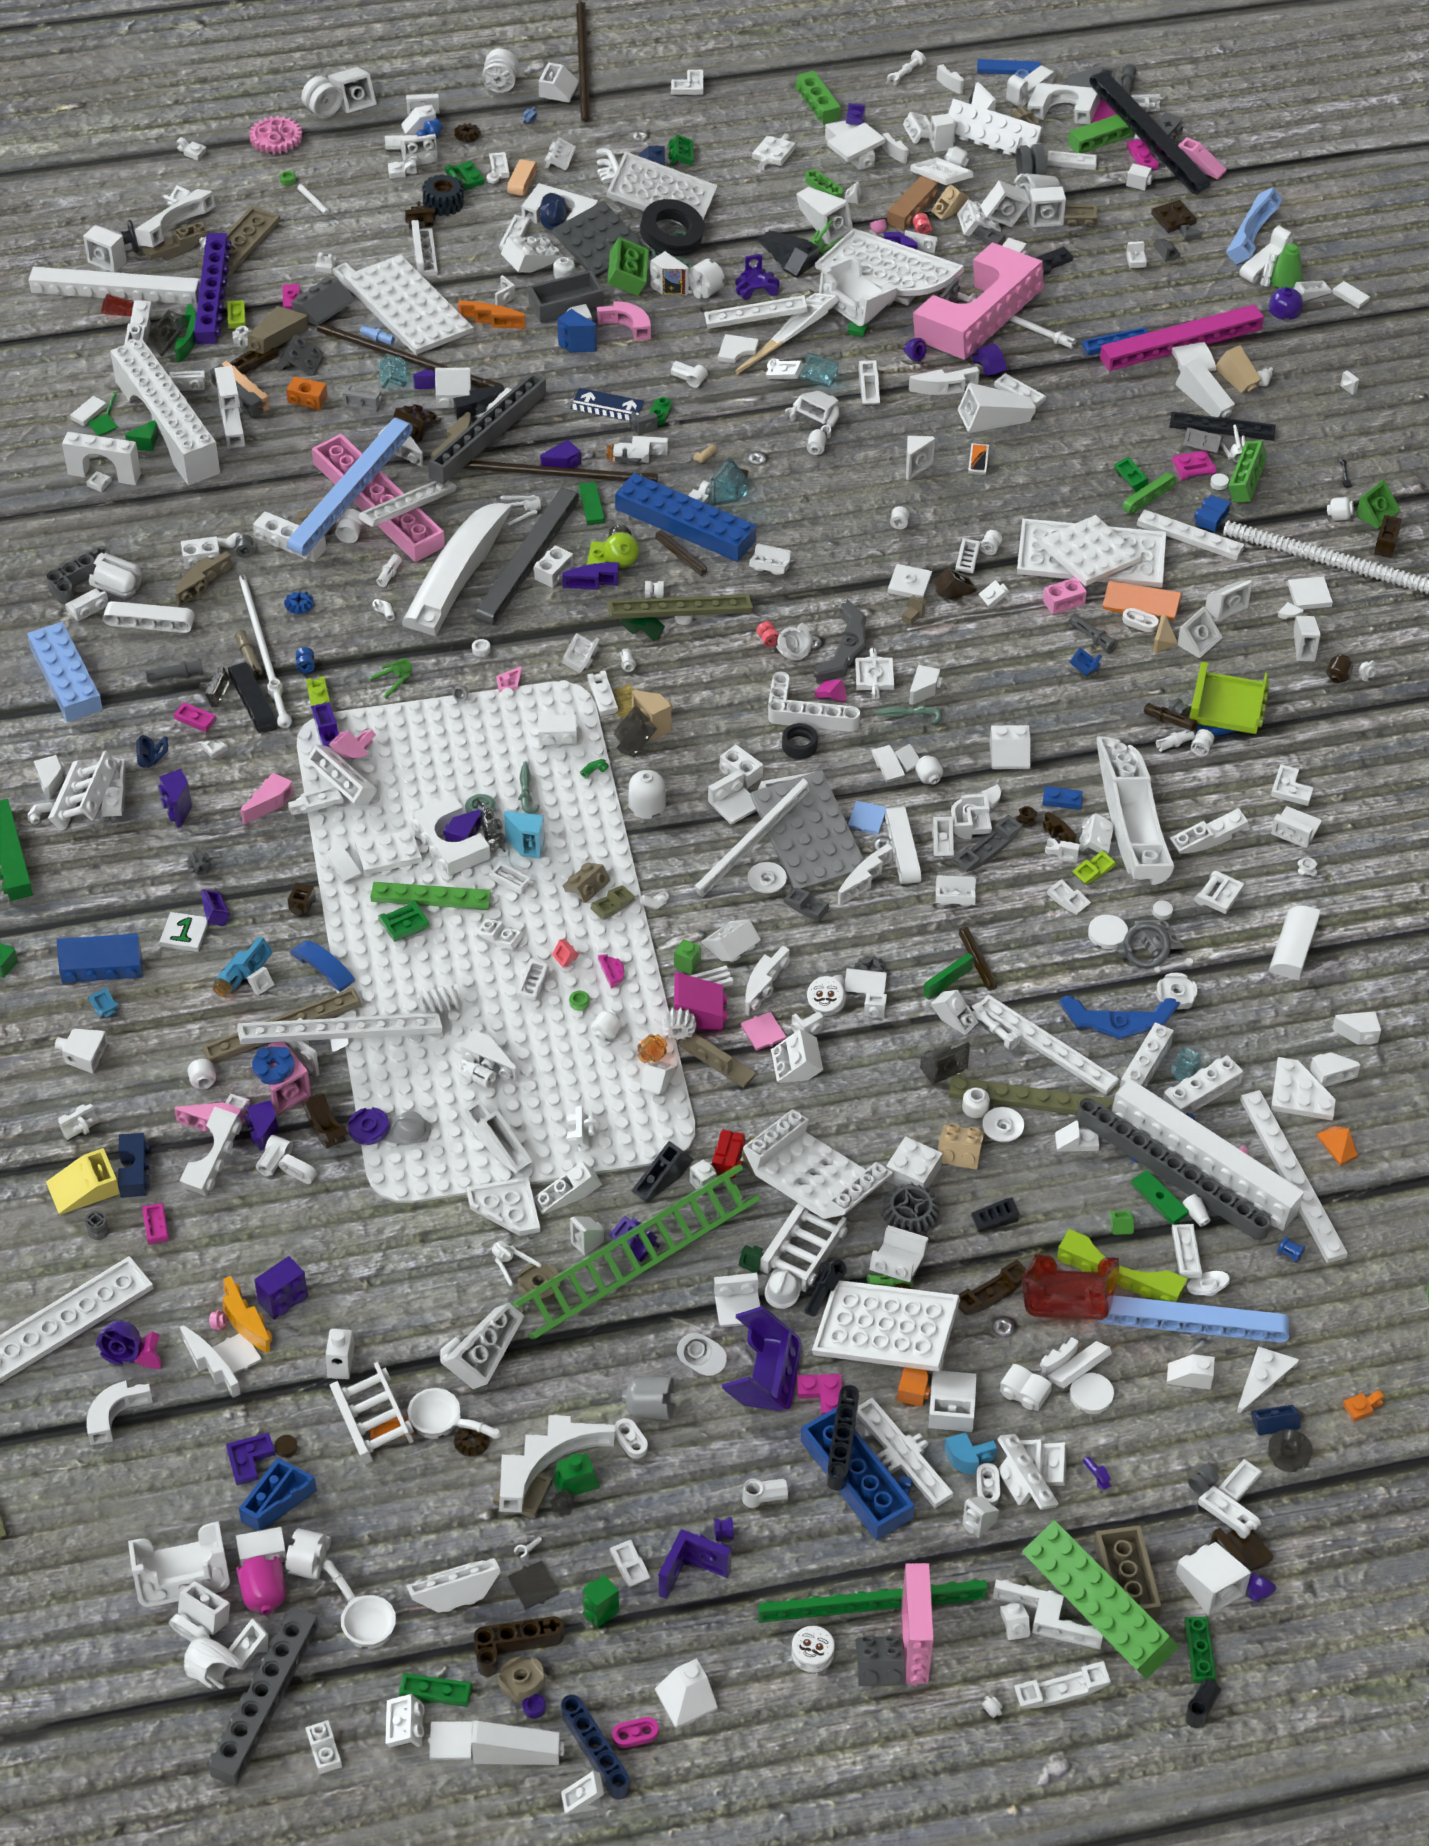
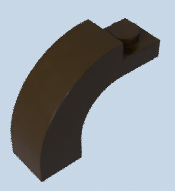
[301,1093,348,1149]

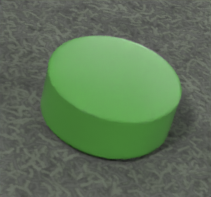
[280,171,296,186]
[569,990,590,1011]

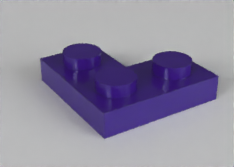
[226,1432,275,1486]

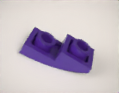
[413,367,447,389]

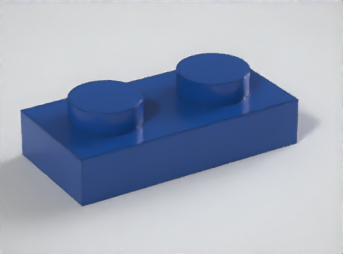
[1042,786,1083,810]

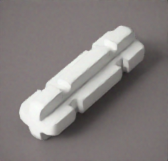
[1260,253,1277,287]

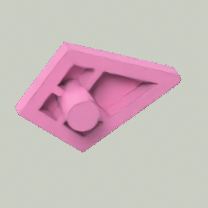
[496,667,522,692]

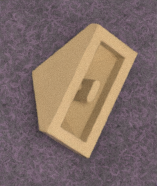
[1153,614,1178,653]

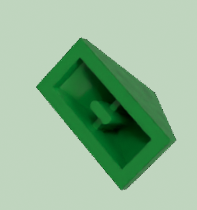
[125,420,159,451]

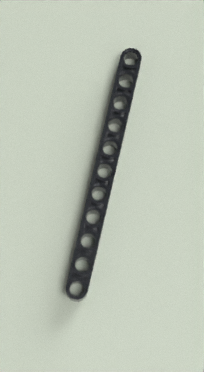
[1089,70,1210,194]

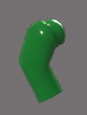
[580,759,609,778]

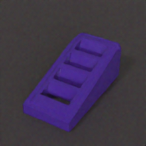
[201,889,230,926]

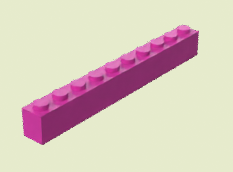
[1100,304,1264,371]

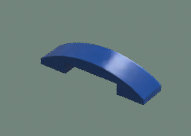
[290,940,355,992]

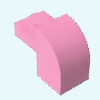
[329,729,376,759]

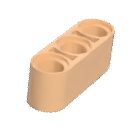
[507,159,537,196]

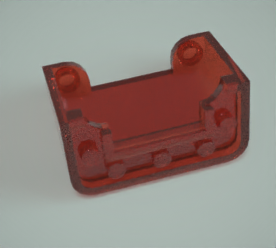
[1021,1254,1119,1320]

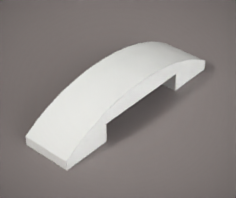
[1014,1661,1111,1708]

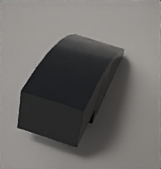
[453,385,504,420]

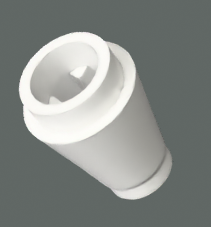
[1182,1194,1211,1227]

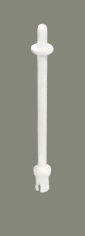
[958,292,1076,349]

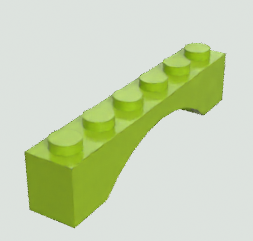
[1057,1229,1187,1303]

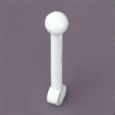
[1154,958,1193,973]

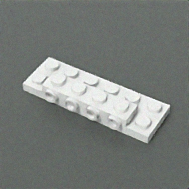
[949,99,1043,156]

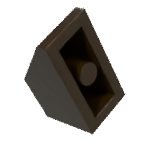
[933,567,977,599]

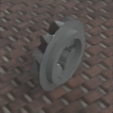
[854,955,886,972]

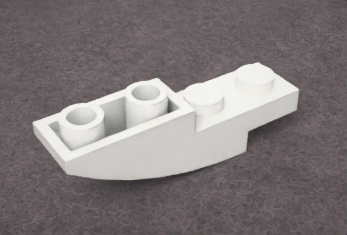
[124,300,152,345]
[909,366,979,395]
[101,758,125,817]
[1170,808,1249,854]
[745,946,790,1016]

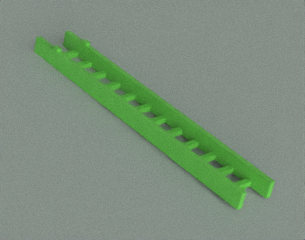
[511,1165,760,1339]

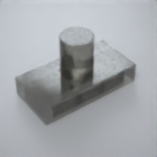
[199,667,231,707]

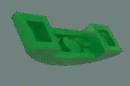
[175,304,196,362]

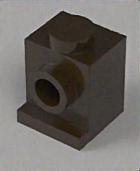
[287,882,316,915]

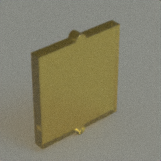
[613,684,634,719]

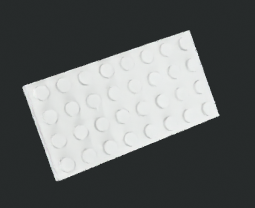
[344,255,474,355]
[1017,518,1166,588]

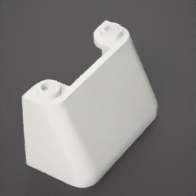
[819,256,897,326]
[128,1521,230,1607]

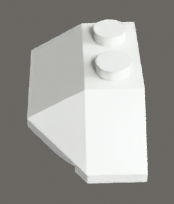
[406,1558,500,1613]

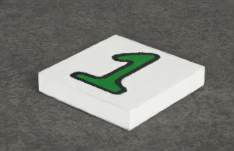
[159,912,208,952]

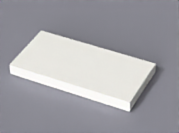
[910,157,973,185]

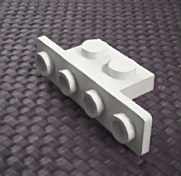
[998,1434,1058,1510]

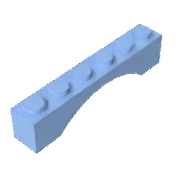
[1226,187,1283,265]

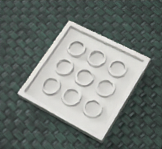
[1039,515,1142,586]

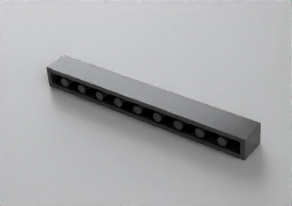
[429,373,546,485]

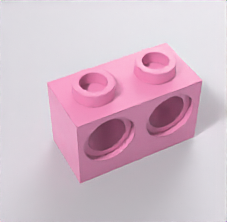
[1043,577,1087,615]

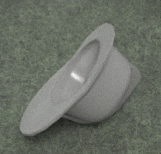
[384,1111,431,1144]

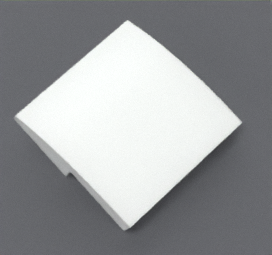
[1172,342,1216,372]
[1020,1439,1067,1486]

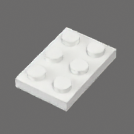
[355,829,422,875]

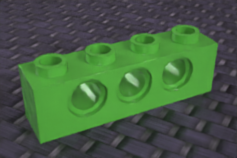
[795,71,841,125]
[1229,440,1267,503]

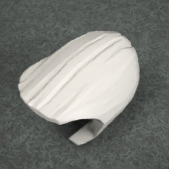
[184,1638,245,1690]

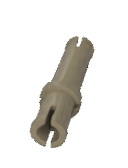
[235,630,263,677]

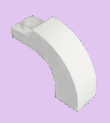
[87,1381,153,1445]

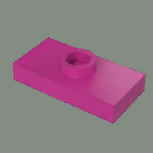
[282,284,300,311]
[142,1203,169,1245]

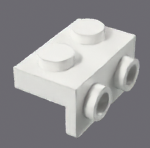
[169,371,205,391]
[749,543,791,575]
[561,633,599,673]
[1079,813,1114,854]
[935,875,976,906]

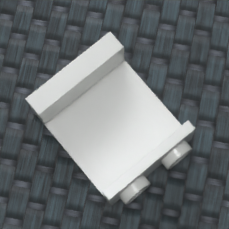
[869,1225,928,1282]

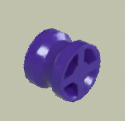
[714,1517,734,1541]

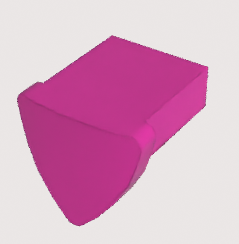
[814,679,846,702]
[134,1331,162,1369]

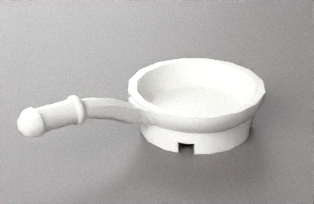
[407,1388,501,1439]
[323,1560,396,1649]

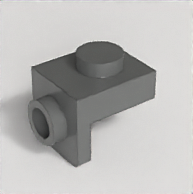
[629,412,658,436]

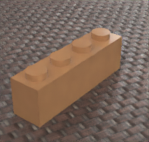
[887,176,939,231]

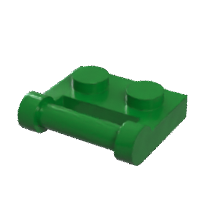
[444,160,485,191]
[378,900,430,942]

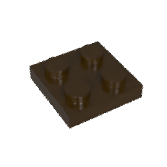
[1151,200,1197,233]

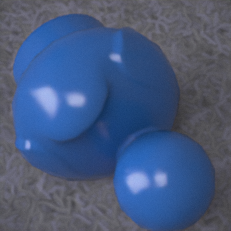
[416,118,443,138]

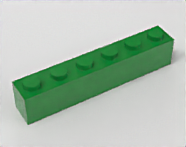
[0,799,33,901]

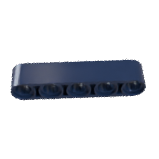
[561,1694,630,1800]

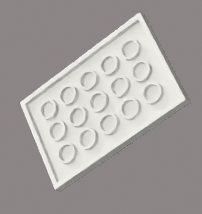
[606,151,717,225]
[812,1280,960,1372]

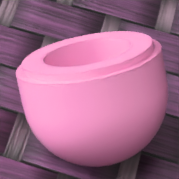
[870,219,887,233]

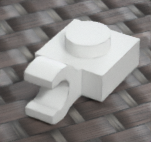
[176,137,207,161]
[388,160,417,179]
[688,481,711,503]
[1045,838,1080,863]

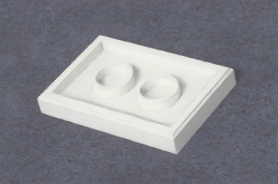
[827,122,885,162]

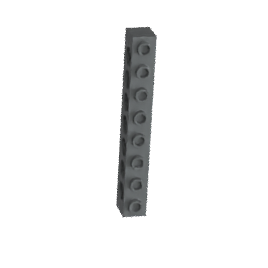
[207,1607,319,1787]

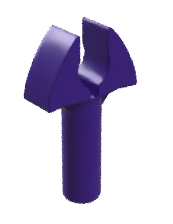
[1083,1457,1112,1490]

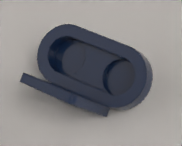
[136,735,168,768]

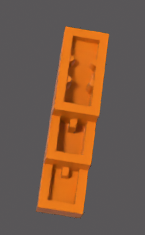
[458,300,526,329]

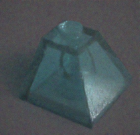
[711,458,748,506]

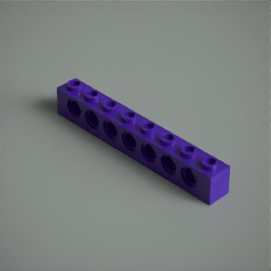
[194,233,232,344]

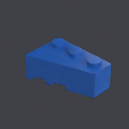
[239,1457,317,1531]

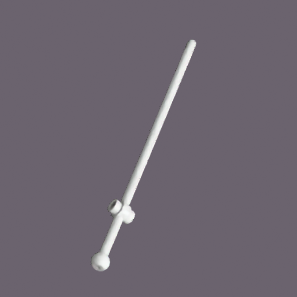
[239,574,292,728]

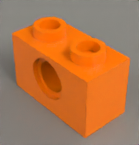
[286,376,328,410]

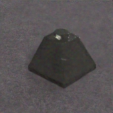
[149,309,188,357]
[920,1042,970,1085]

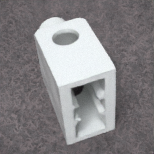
[55,1029,108,1074]
[326,1329,355,1379]

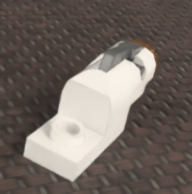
[606,436,668,464]

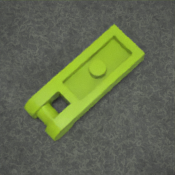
[306,676,331,706]

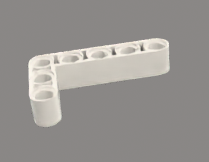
[768,672,860,732]

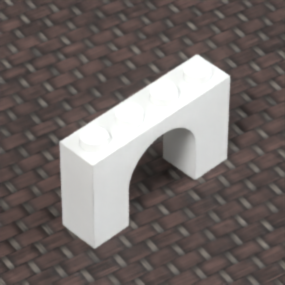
[1027,83,1100,124]
[521,183,598,224]
[215,366,245,449]
[62,432,141,485]
[411,795,491,876]

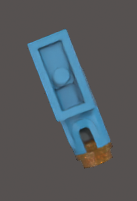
[213,937,273,997]

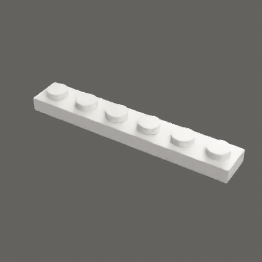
[704,295,808,329]
[1137,509,1244,561]

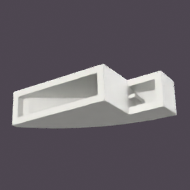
[460,1099,533,1173]

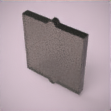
[508,1560,559,1610]

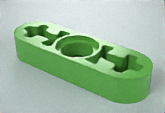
[805,170,843,198]

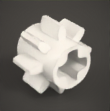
[232,326,252,348]

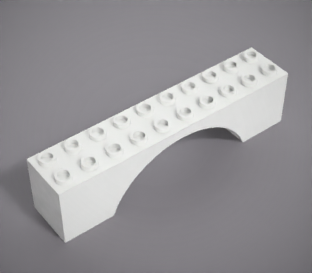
[110,339,220,485]

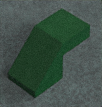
[619,617,665,641]

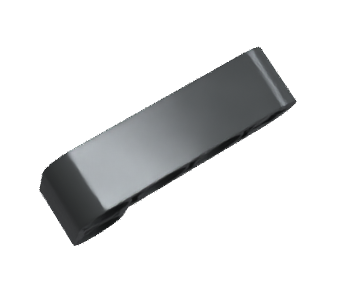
[46,546,110,605]

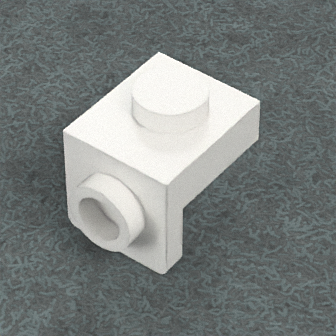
[163,185,191,207]
[1126,241,1147,268]
[979,580,1011,609]
[864,992,887,1018]
[791,1011,824,1035]
[1000,1603,1030,1640]

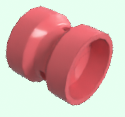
[912,213,932,235]
[756,621,779,647]

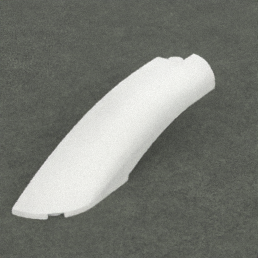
[402,503,513,636]
[1097,736,1174,885]

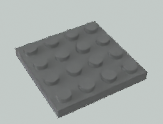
[552,200,645,277]

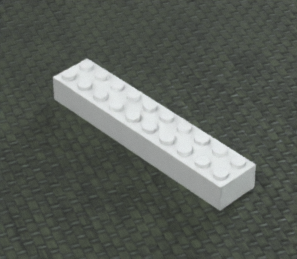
[1112,1079,1304,1231]

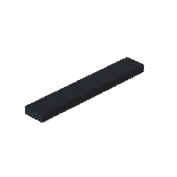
[1169,411,1276,441]

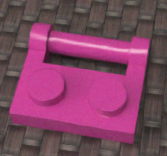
[1172,450,1216,480]

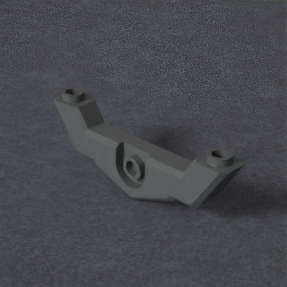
[814,599,866,683]

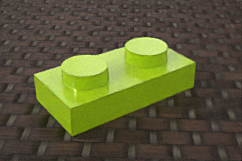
[227,300,246,329]

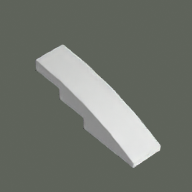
[838,844,893,905]
[180,1325,241,1398]

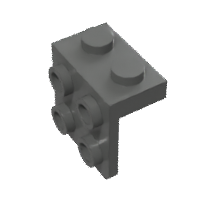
[855,1635,905,1686]

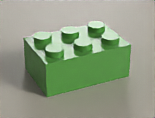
[607,237,649,296]

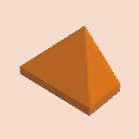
[1316,1126,1358,1166]

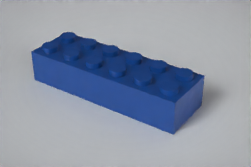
[800,1407,915,1540]

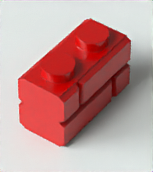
[711,1129,747,1179]

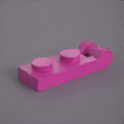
[1126,139,1159,170]

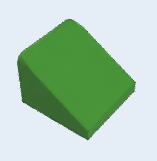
[1109,1210,1134,1235]

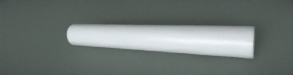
[297,184,330,215]

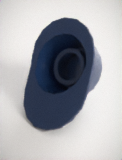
[539,193,566,230]

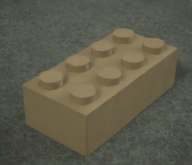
[1093,1525,1161,1620]

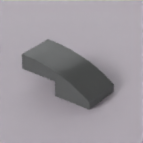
[784,887,830,921]

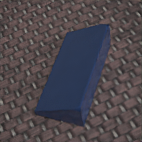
[1251,1405,1300,1435]

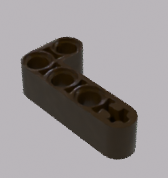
[474,1616,564,1677]

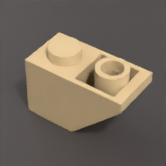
[931,184,970,220]

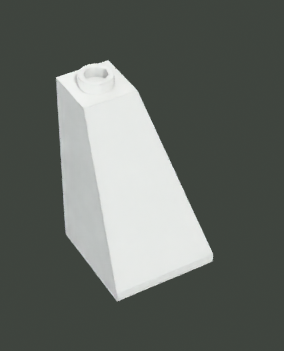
[796,187,853,244]
[958,383,1036,433]

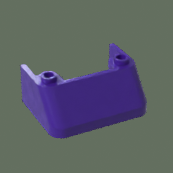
[722,1306,802,1411]

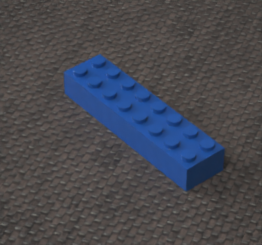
[615,473,756,562]

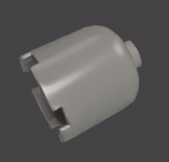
[622,1376,675,1421]

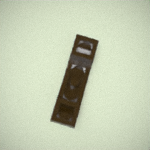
[958,1260,1031,1315]

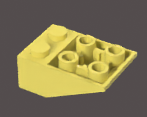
[46,1148,120,1215]

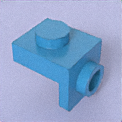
[88,987,119,1019]

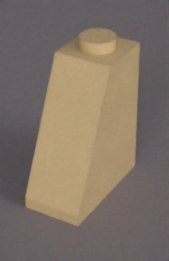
[1216,345,1261,393]

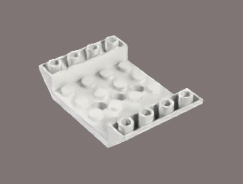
[743,1109,893,1219]

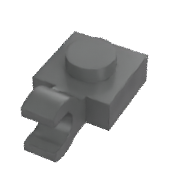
[974,226,1005,245]

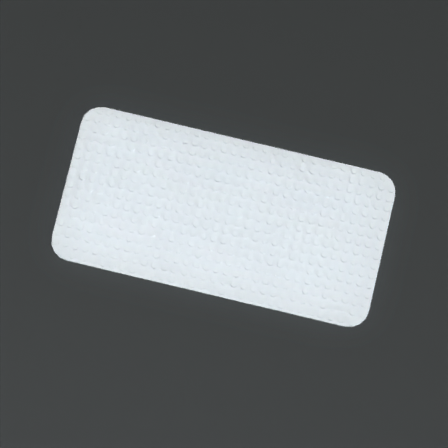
[297,680,695,1203]

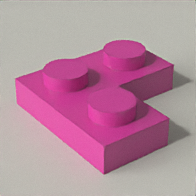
[797,1374,842,1416]

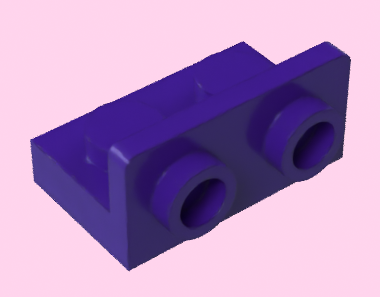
[609,1215,660,1262]

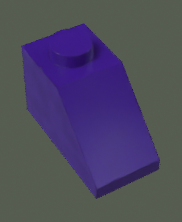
[540,440,581,468]
[443,809,483,842]

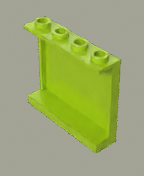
[1190,662,1270,734]

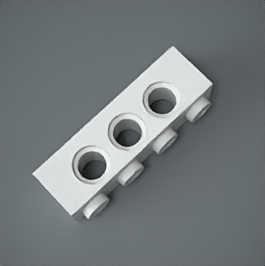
[253,512,327,562]
[306,744,377,805]
[1119,1022,1174,1090]

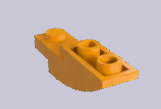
[222,1276,273,1353]

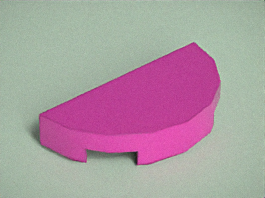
[598,954,624,989]

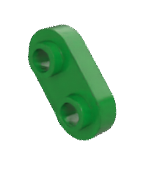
[649,397,672,426]

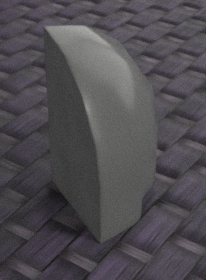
[1154,239,1180,262]

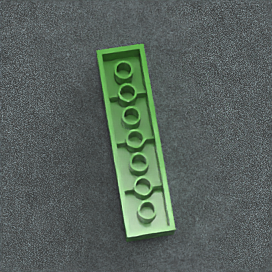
[1022,1520,1179,1680]

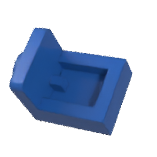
[1069,647,1102,676]

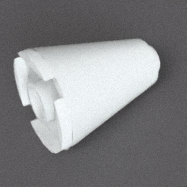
[1014,173,1060,198]

